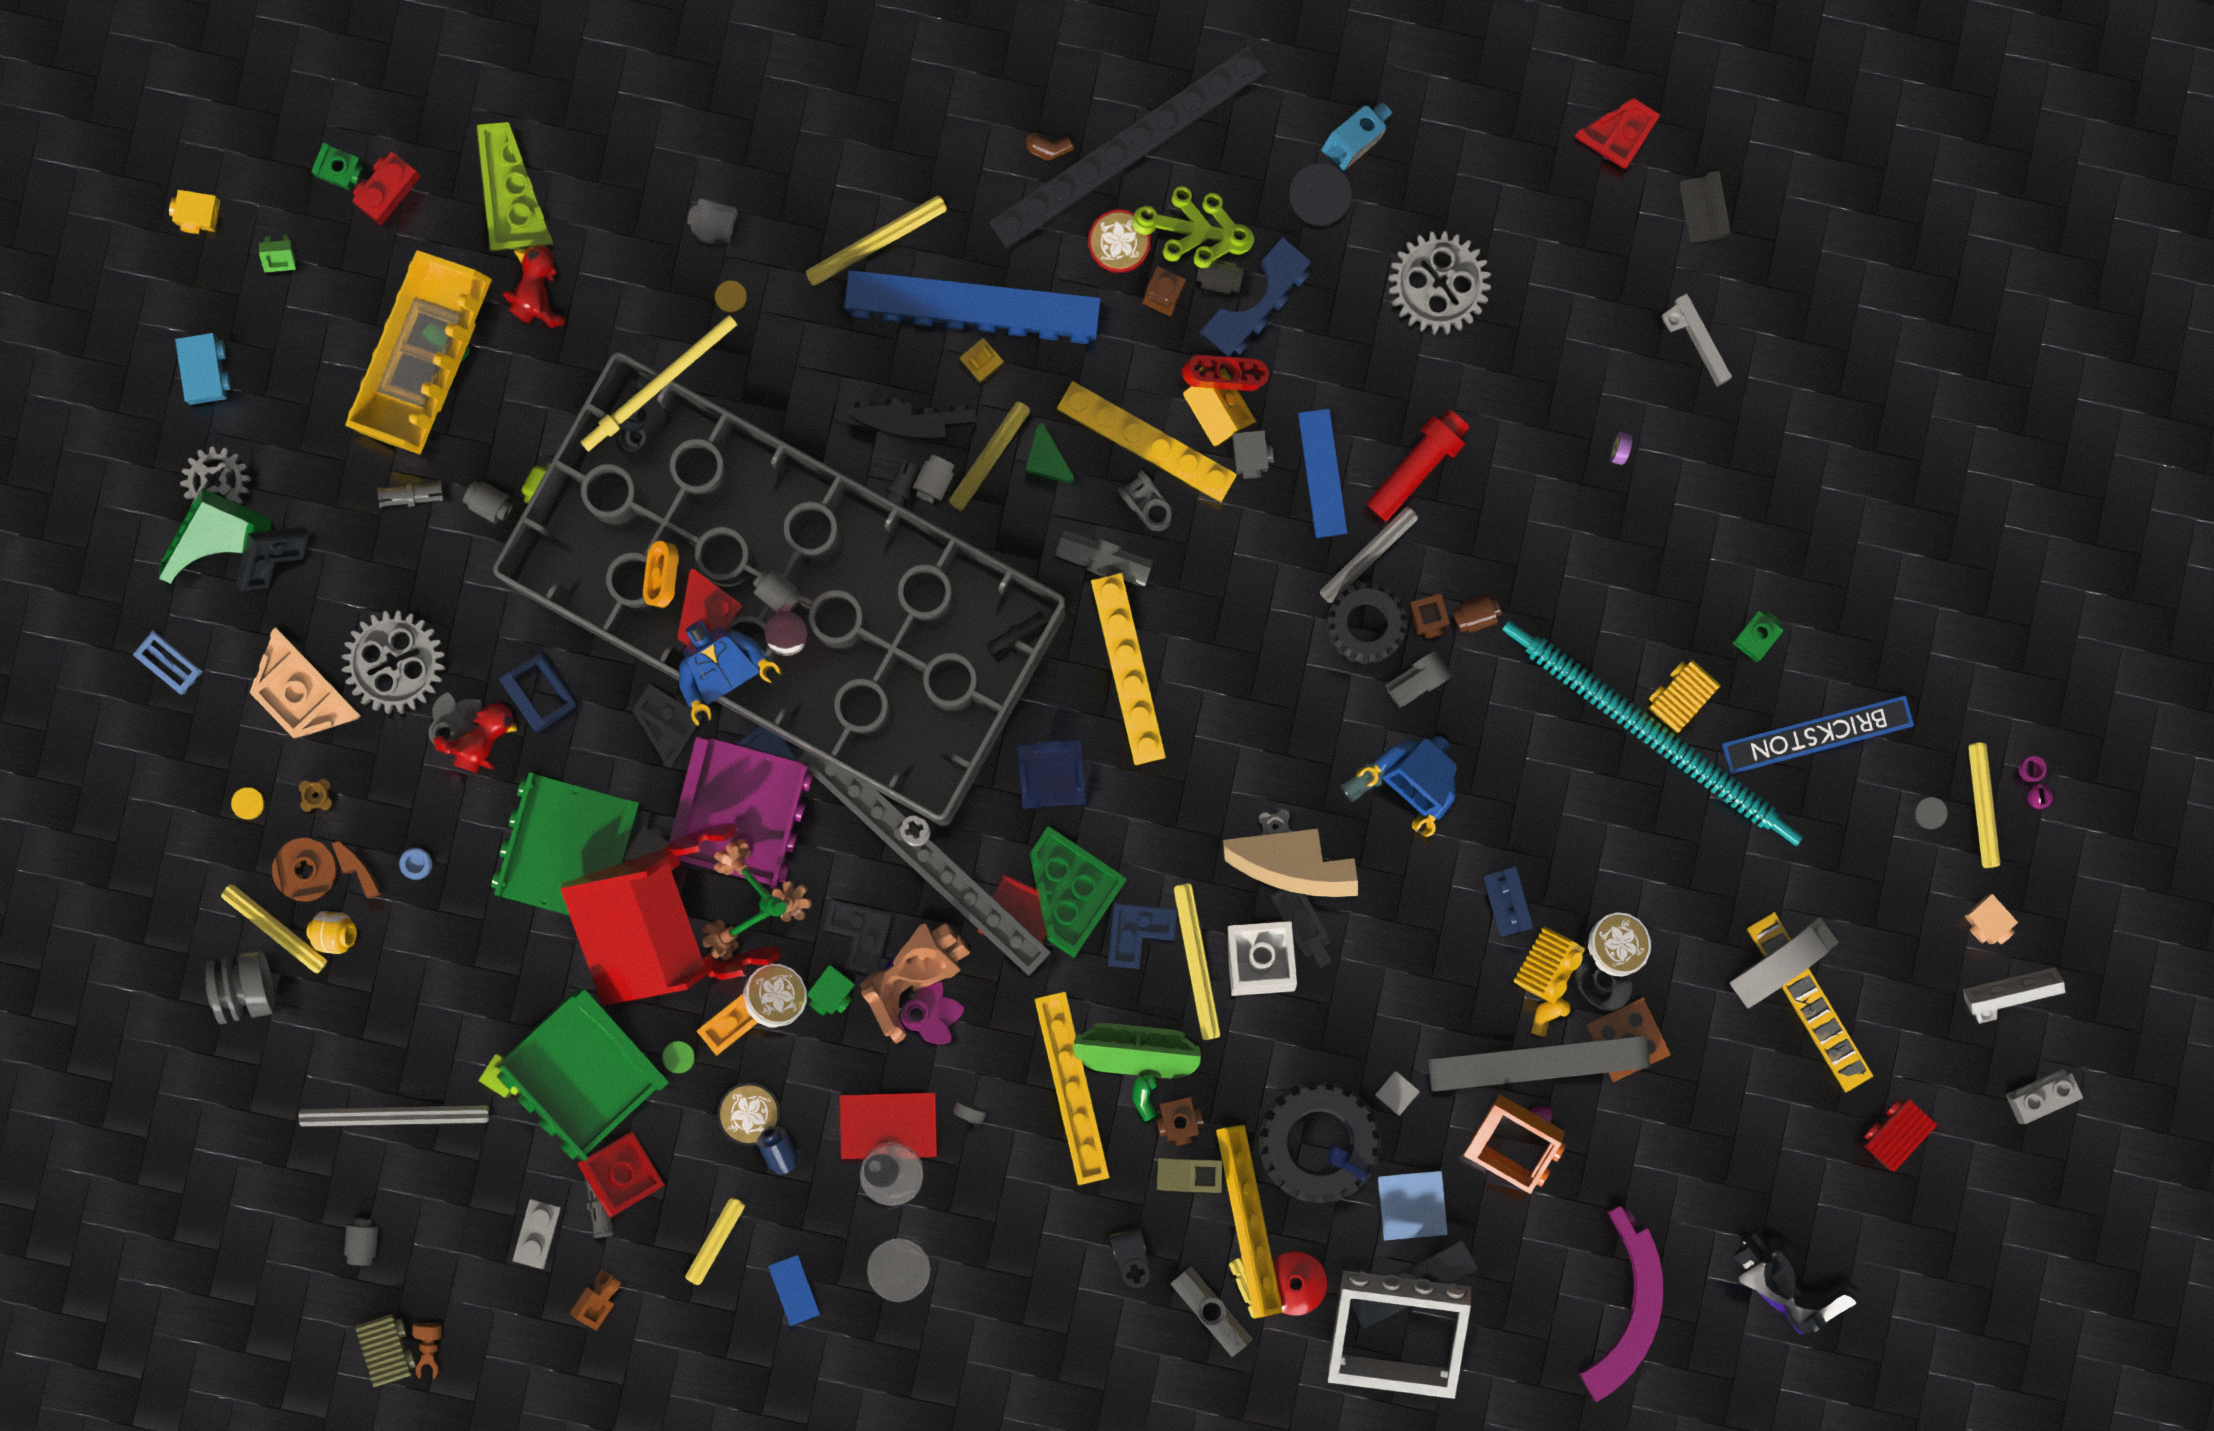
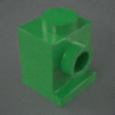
[311,143,364,191]

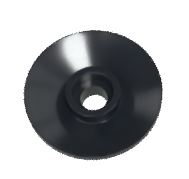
[1576,952,1632,1011]

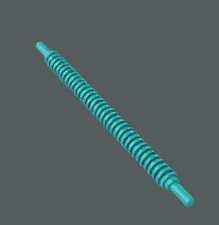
[1502,620,1803,846]

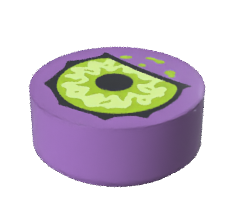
[1610,432,1633,465]

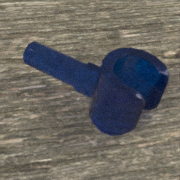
[1328,1147,1369,1182]

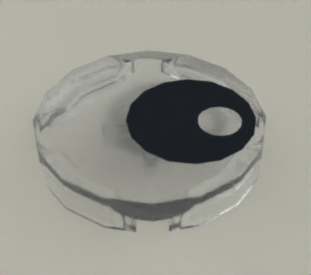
[860,1142,924,1206]

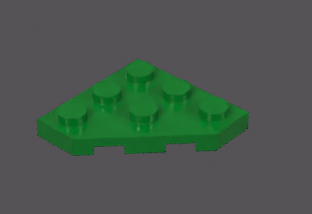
[1029,826,1127,958]

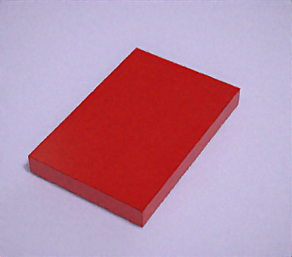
[840,1093,937,1159]

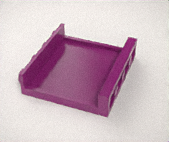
[668,734,813,889]

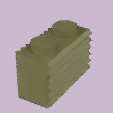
[355,1313,417,1387]

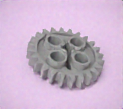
[1388,231,1491,335]
[342,611,446,714]

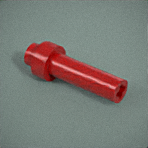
[1365,409,1470,522]

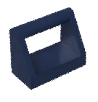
[499,652,579,733]

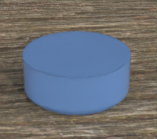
[399,848,432,880]

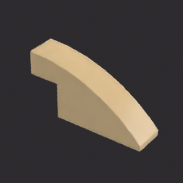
[1223,829,1358,897]

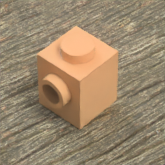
[1964,894,2018,944]

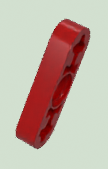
[1182,355,1269,391]

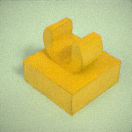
[959,338,1004,383]

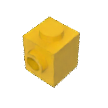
[169,190,220,234]

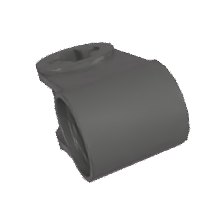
[1117,470,1172,531]

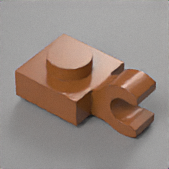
[569,1269,621,1331]

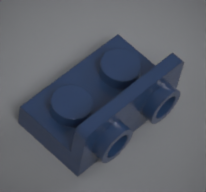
[1483,867,1533,937]

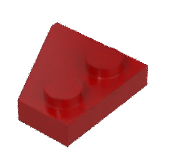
[1575,98,1660,170]
[677,568,744,646]

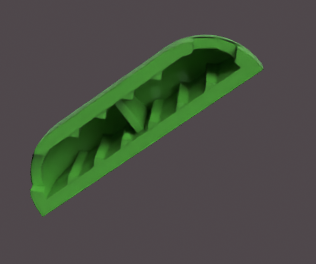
[1073,1023,1201,1079]

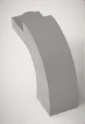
[1729,917,1839,1008]

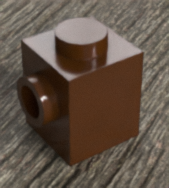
[1408,594,1450,639]

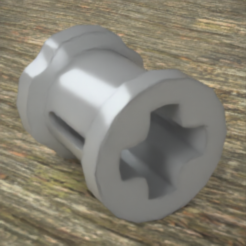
[900,815,931,846]

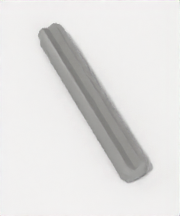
[1320,507,1418,603]

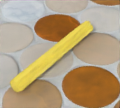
[806,196,947,286]
[1174,883,1220,1040]

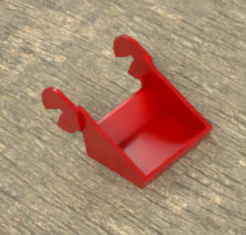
[560,823,781,1006]

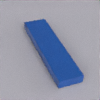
[1298,409,1347,538]

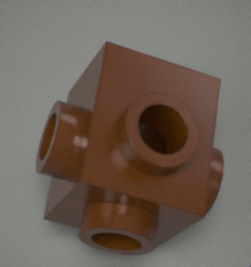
[1156,1097,1204,1146]

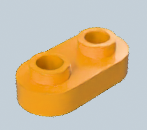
[643,541,679,608]

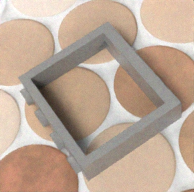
[1328,1270,1471,1399]

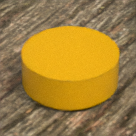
[715,281,747,313]
[231,788,265,820]

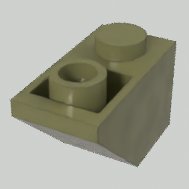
[1157,1158,1222,1193]

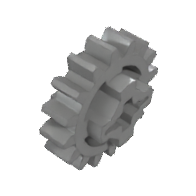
[180,446,251,506]

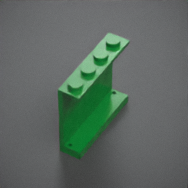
[491,772,642,916]

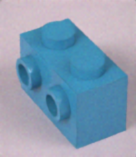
[175,333,231,405]

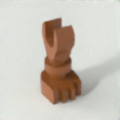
[412,1323,442,1379]

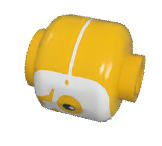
[307,911,357,954]

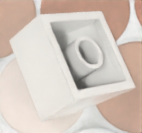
[1228,921,1297,996]

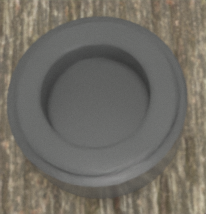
[1914,797,1947,829]
[953,1100,987,1124]

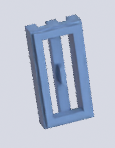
[133,631,203,695]

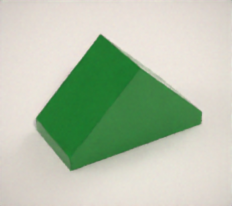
[1026,423,1074,484]

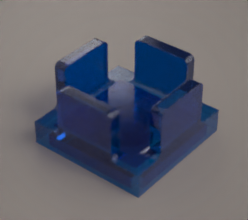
[1018,741,1086,809]

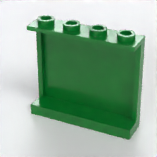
[494,987,669,1161]

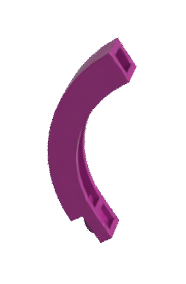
[1579,1205,1663,1402]

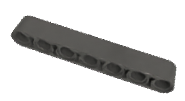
[1428,1036,1651,1091]

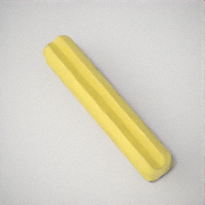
[686,1197,745,1285]

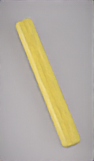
[949,401,1030,511]
[1968,742,2000,868]
[221,884,327,973]

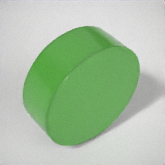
[662,1041,695,1073]

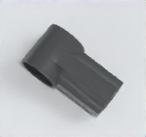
[1385,650,1453,708]

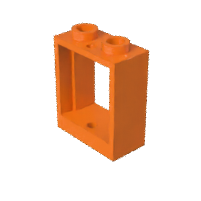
[1464,1094,1566,1194]

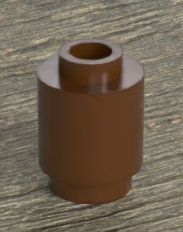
[1452,594,1502,633]

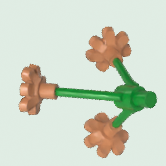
[702,839,812,961]

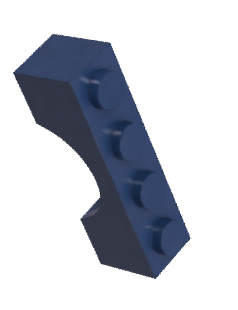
[1199,237,1311,358]

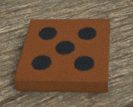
[1585,998,1671,1082]

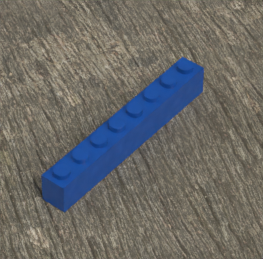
[845,270,1100,344]

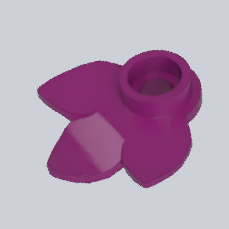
[901,982,964,1044]

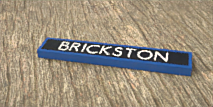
[1721,696,1914,775]

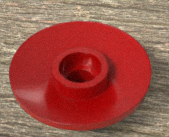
[1273,1251,1327,1315]

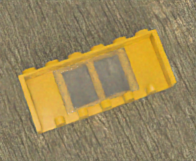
[345,250,492,455]

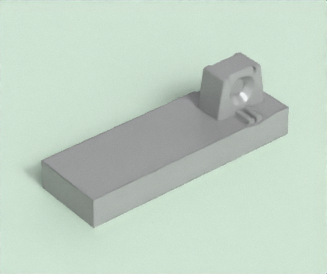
[1662,294,1732,387]
[1963,967,2066,1023]

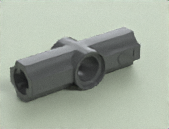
[1055,530,1153,587]
[1170,1266,1253,1357]

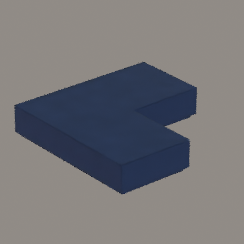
[1108,903,1177,969]

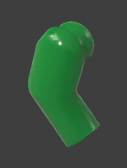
[1132,1074,1158,1122]

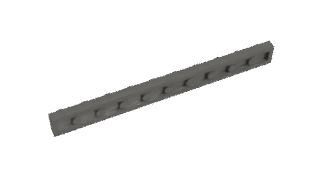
[797,751,1050,976]

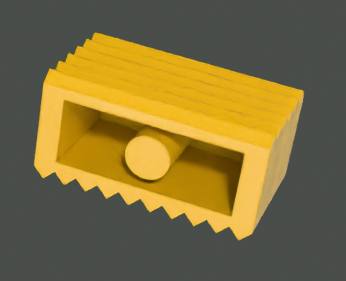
[1648,660,1721,734]
[1514,927,1585,1004]

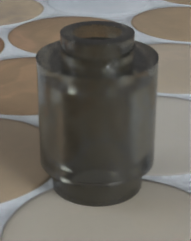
[1196,257,1244,294]

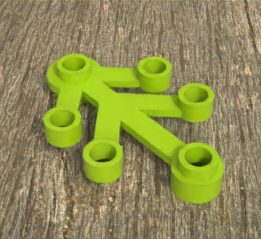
[1132,186,1254,268]

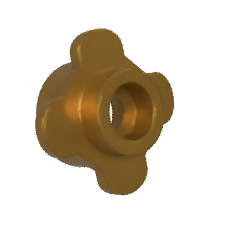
[299,779,332,812]

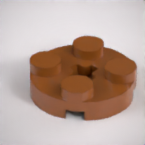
[272,838,337,902]

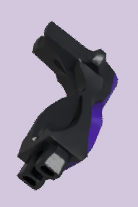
[1734,1228,1859,1335]

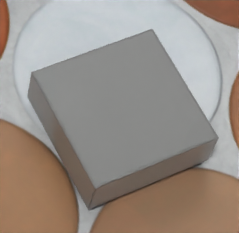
[1375,1071,1420,1116]

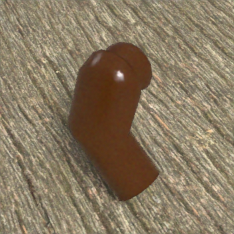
[1026,132,1074,160]

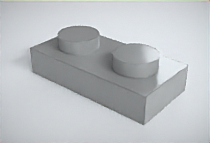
[513,1199,562,1269]

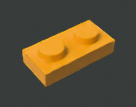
[697,994,758,1056]

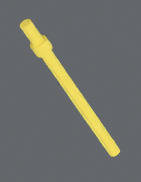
[580,315,737,452]

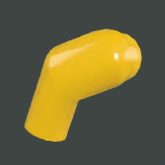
[1531,997,1571,1037]

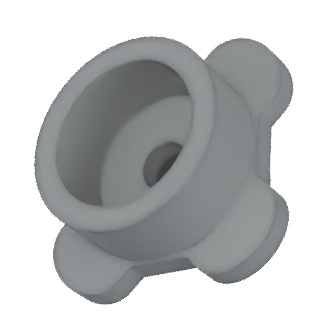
[1259,810,1292,835]

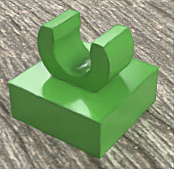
[259,234,296,273]

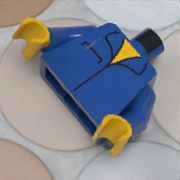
[679,621,782,726]
[1356,736,1457,837]

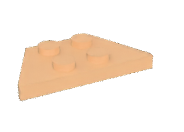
[250,627,361,739]

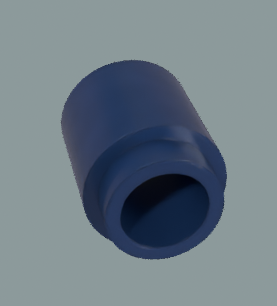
[757,1126,798,1175]

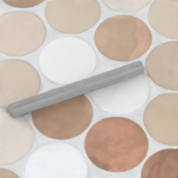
[299,1105,489,1126]

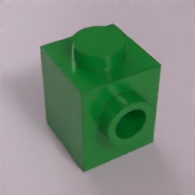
[1732,611,1784,662]
[806,965,856,1016]

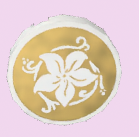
[1588,912,1651,977]
[743,964,807,1027]

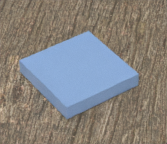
[1378,1171,1447,1240]

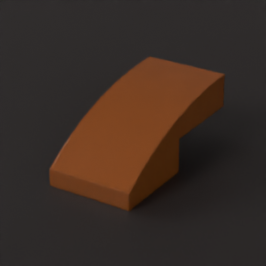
[332,841,383,899]

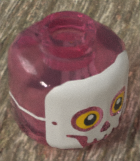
[764,611,808,656]

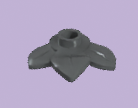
[428,692,482,745]

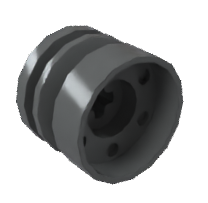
[205,949,275,1024]

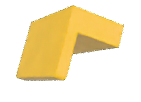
[1183,368,1256,446]

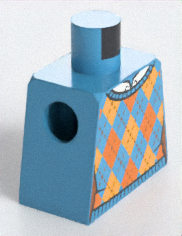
[1321,103,1393,173]

